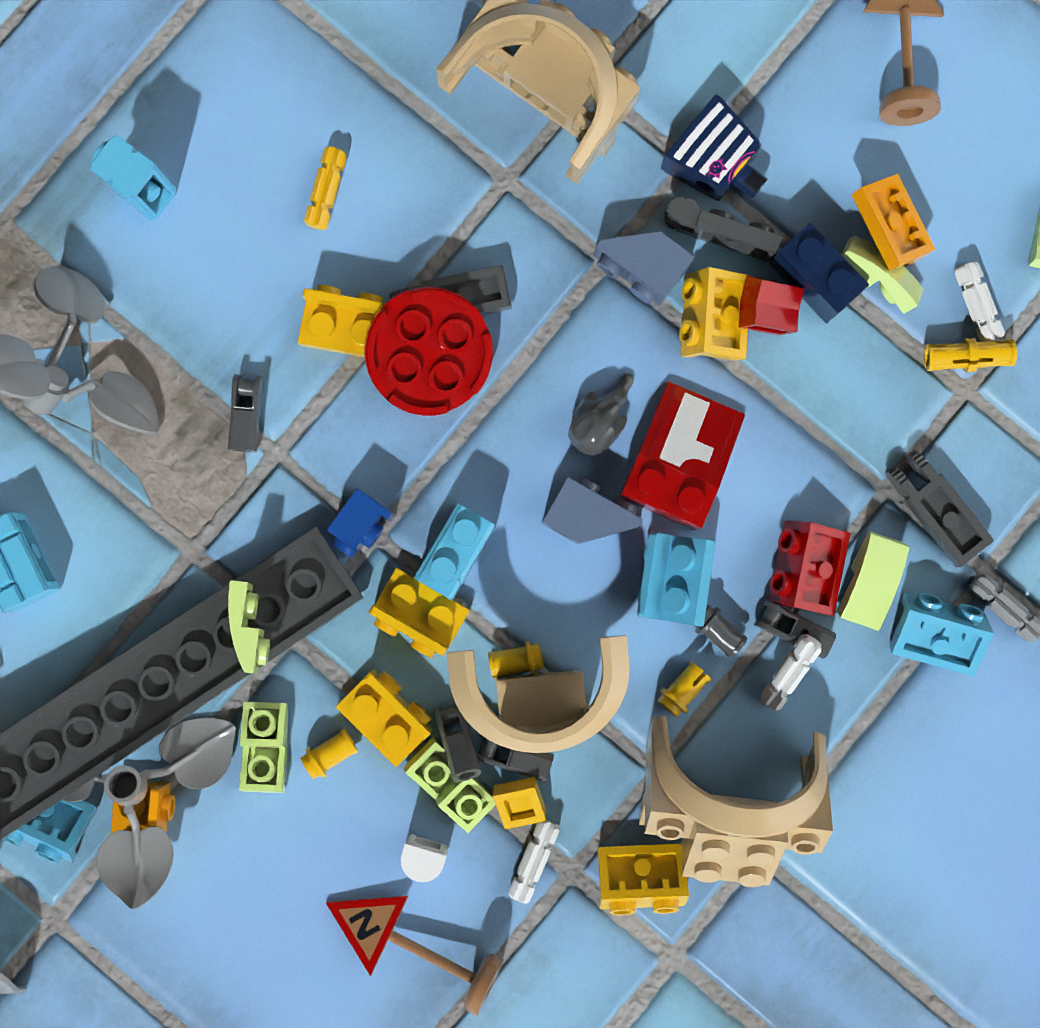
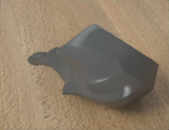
[568,373,634,456]

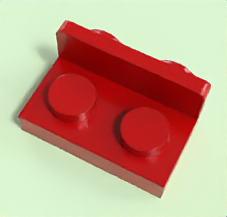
[768,520,851,616]

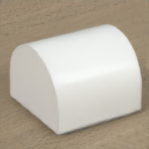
[401,834,449,882]

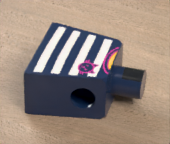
[660,94,768,201]

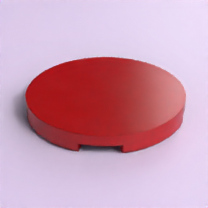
[364,286,493,416]

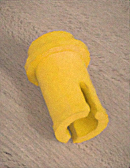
[488,641,544,679]
[657,661,711,718]
[300,729,359,779]

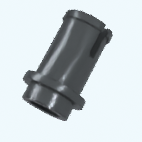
[694,604,747,658]

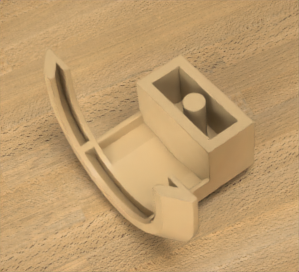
[447,635,630,753]

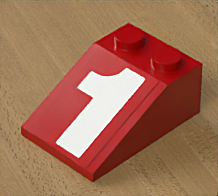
[618,381,745,530]

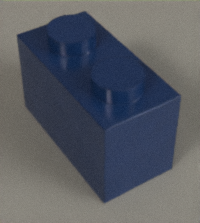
[769,223,869,324]

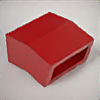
[739,276,805,336]

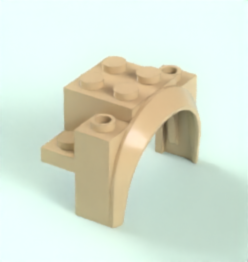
[436,0,641,185]
[639,715,833,887]

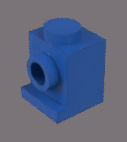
[327,488,396,558]

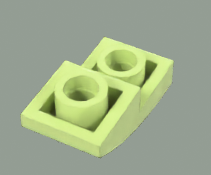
[841,236,924,314]
[836,531,910,631]
[228,580,270,674]
[239,702,288,793]
[404,737,496,833]

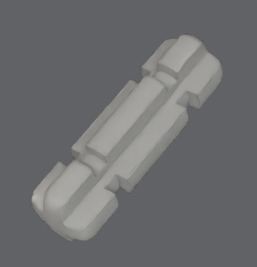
[968,573,1040,642]

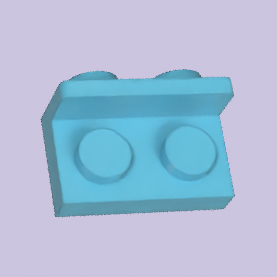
[637,532,716,627]
[889,592,994,677]
[3,800,97,863]

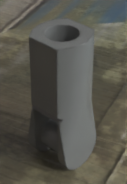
[228,374,264,453]
[754,600,836,659]
[434,703,481,783]
[476,734,554,782]

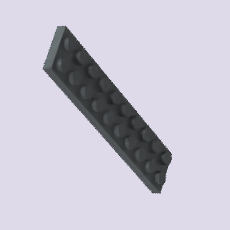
[0,527,364,841]

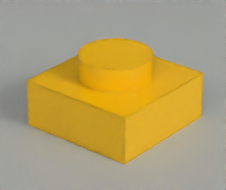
[493,777,547,829]

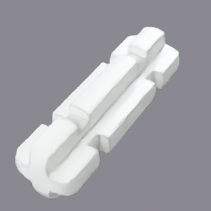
[955,262,1005,342]
[761,634,821,711]
[509,819,560,904]

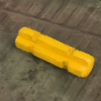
[304,146,347,230]

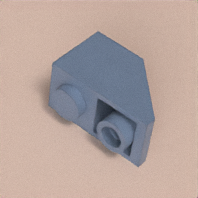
[593,231,695,306]
[542,475,643,544]

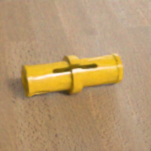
[924,338,1017,372]

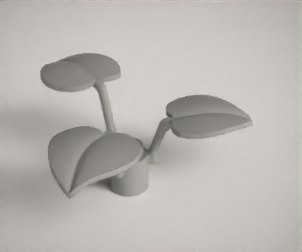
[0,265,159,435]
[62,718,237,909]

